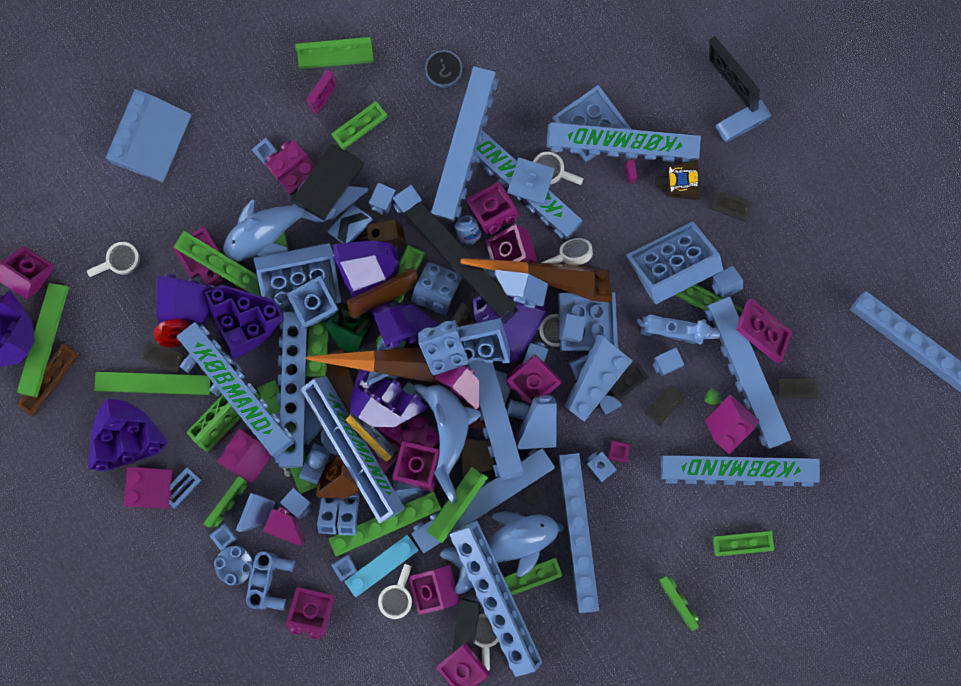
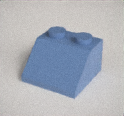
[495,270,548,308]

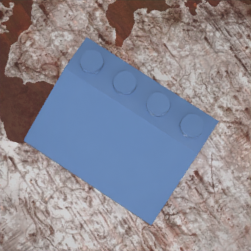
[106,89,192,183]
[626,221,723,304]
[254,243,341,315]

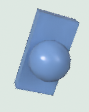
[299,443,331,485]

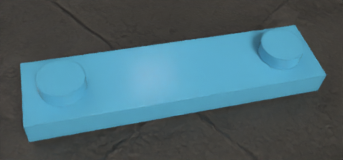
[345,535,419,597]

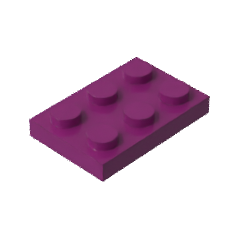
[736,298,792,363]

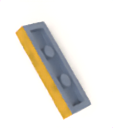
[345,413,396,462]

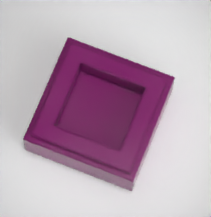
[625,160,637,184]
[608,440,631,463]

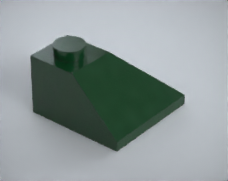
[326,303,375,353]

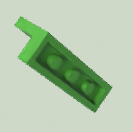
[295,37,374,69]
[186,380,261,453]
[427,467,488,543]

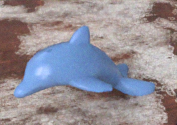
[223,182,336,262]
[414,384,481,505]
[440,511,565,594]

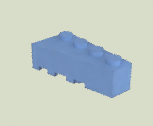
[458,318,510,363]
[564,334,632,422]

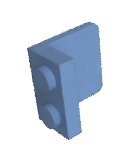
[411,262,462,316]
[418,320,468,375]

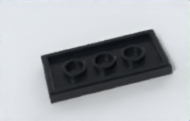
[709,36,760,112]
[291,144,364,221]

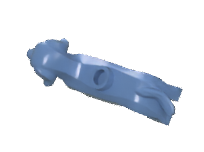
[637,315,720,345]

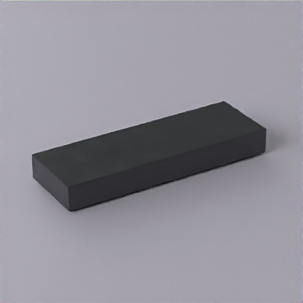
[452,598,481,653]

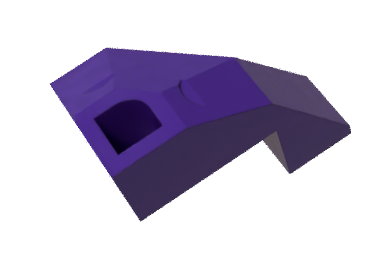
[333,240,400,314]
[156,274,219,326]
[205,285,283,360]
[0,290,35,367]
[473,291,548,366]
[372,302,439,349]
[350,369,428,427]
[88,398,167,472]

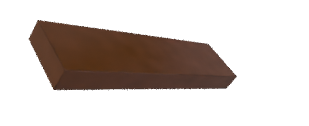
[347,268,418,318]
[16,343,80,416]

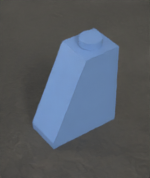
[515,395,557,449]

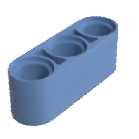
[715,100,772,143]

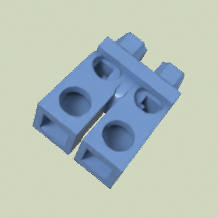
[317,493,359,535]

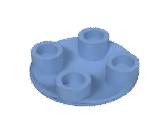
[214,546,253,585]

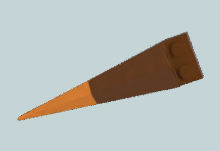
[460,258,612,303]
[306,347,441,385]

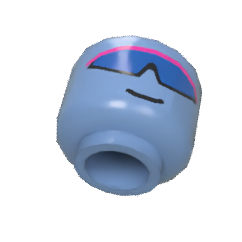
[455,215,481,245]

